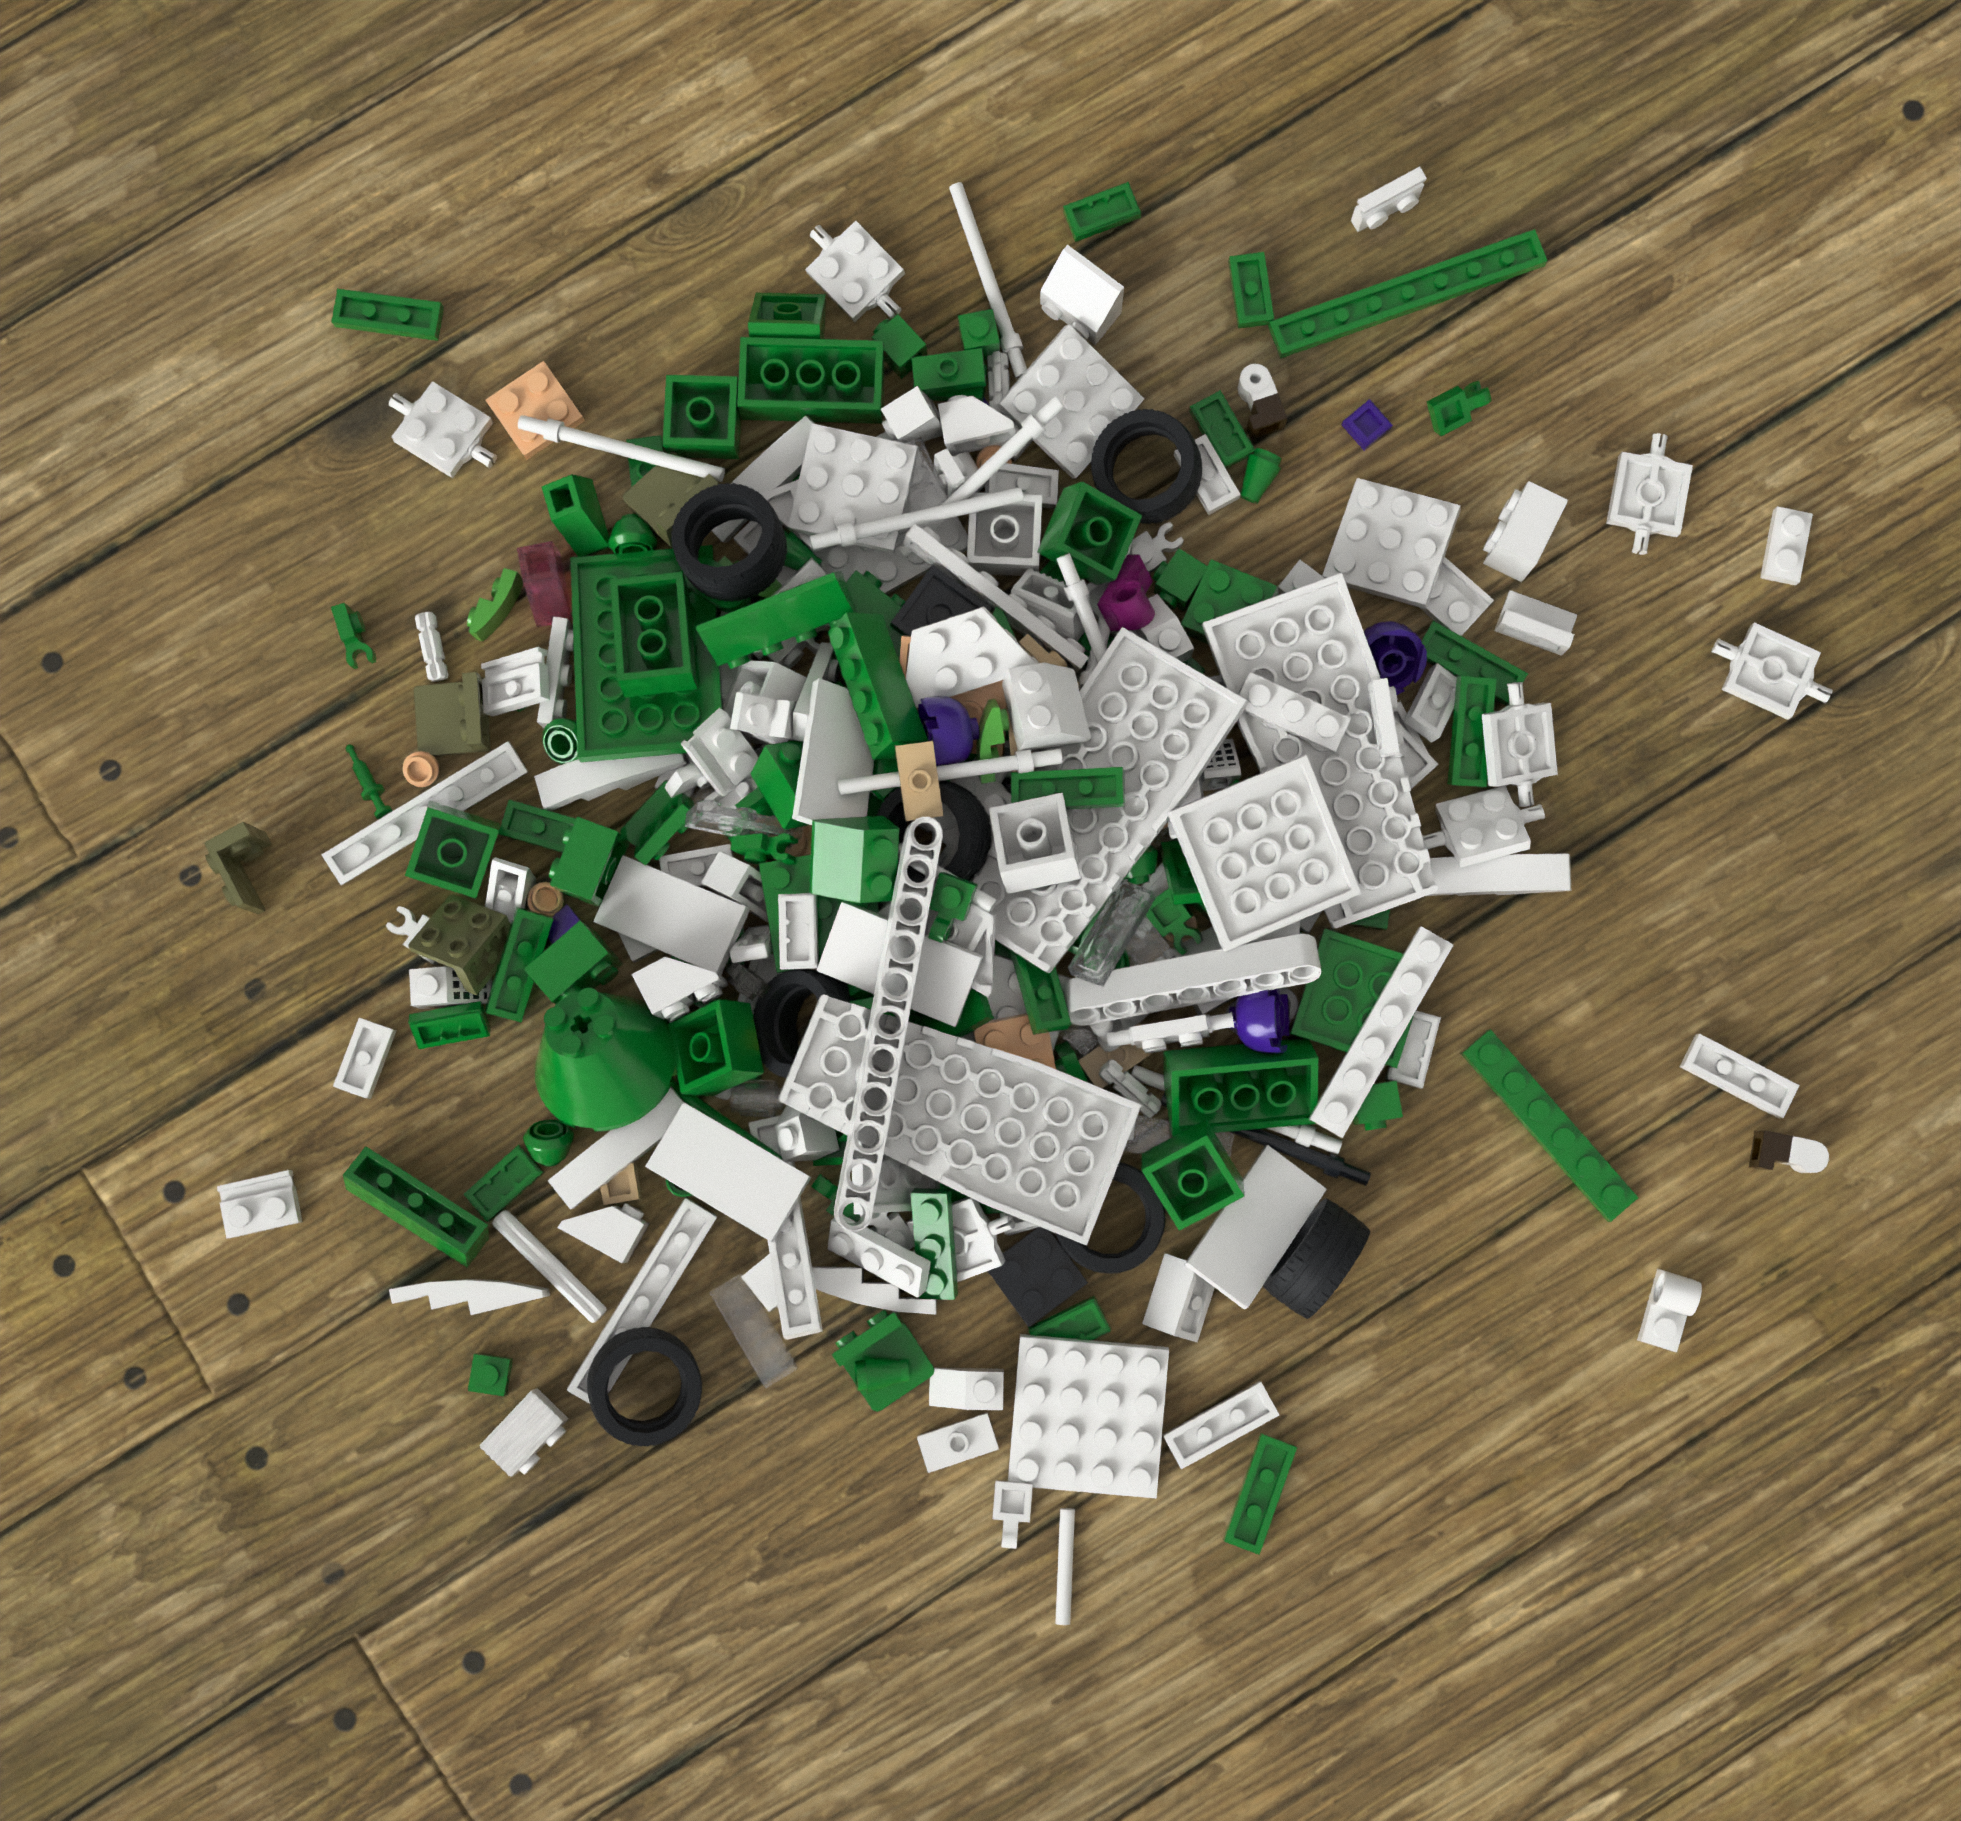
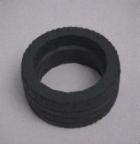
[1091,409,1202,524]
[671,483,787,602]
[876,780,992,883]
[753,969,857,1078]
[1056,1162,1166,1274]
[1263,1198,1370,1319]
[587,1327,702,1447]

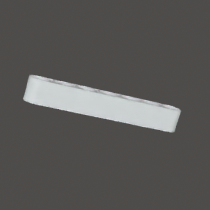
[1064,934,1322,1026]

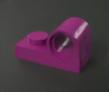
[1096,554,1155,631]

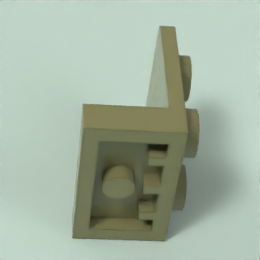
[622,451,719,547]
[414,672,491,756]
[204,822,272,914]
[408,895,511,995]

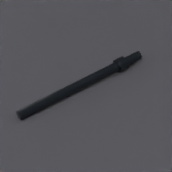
[1161,1091,1371,1186]

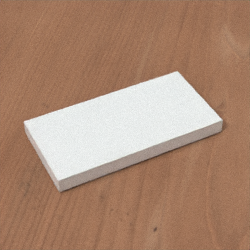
[792,678,874,825]
[593,855,750,975]
[816,900,983,1027]
[645,1102,811,1242]
[1184,1145,1327,1309]

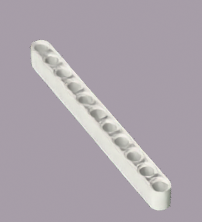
[834,817,943,1232]

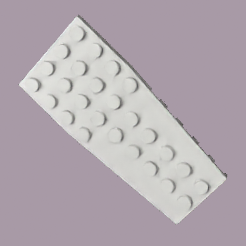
[1202,573,1438,928]
[972,627,1248,973]
[778,995,1141,1245]

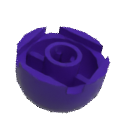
[1364,621,1427,695]
[918,696,979,766]
[1229,989,1290,1053]

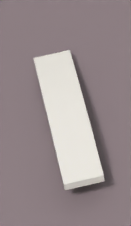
[712,416,815,542]
[534,753,687,811]
[1427,854,1572,896]
[548,1086,684,1210]
[812,1266,937,1315]
[389,1279,550,1315]

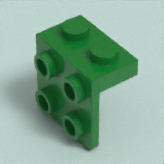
[832,1309,934,1412]

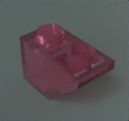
[517,541,573,627]

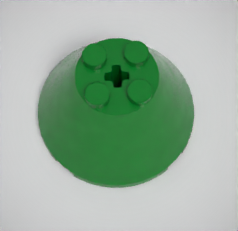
[535,988,676,1131]

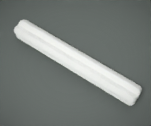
[492,1210,607,1323]

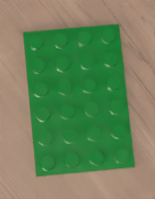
[570,545,723,763]

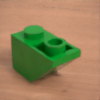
[541,474,610,557]

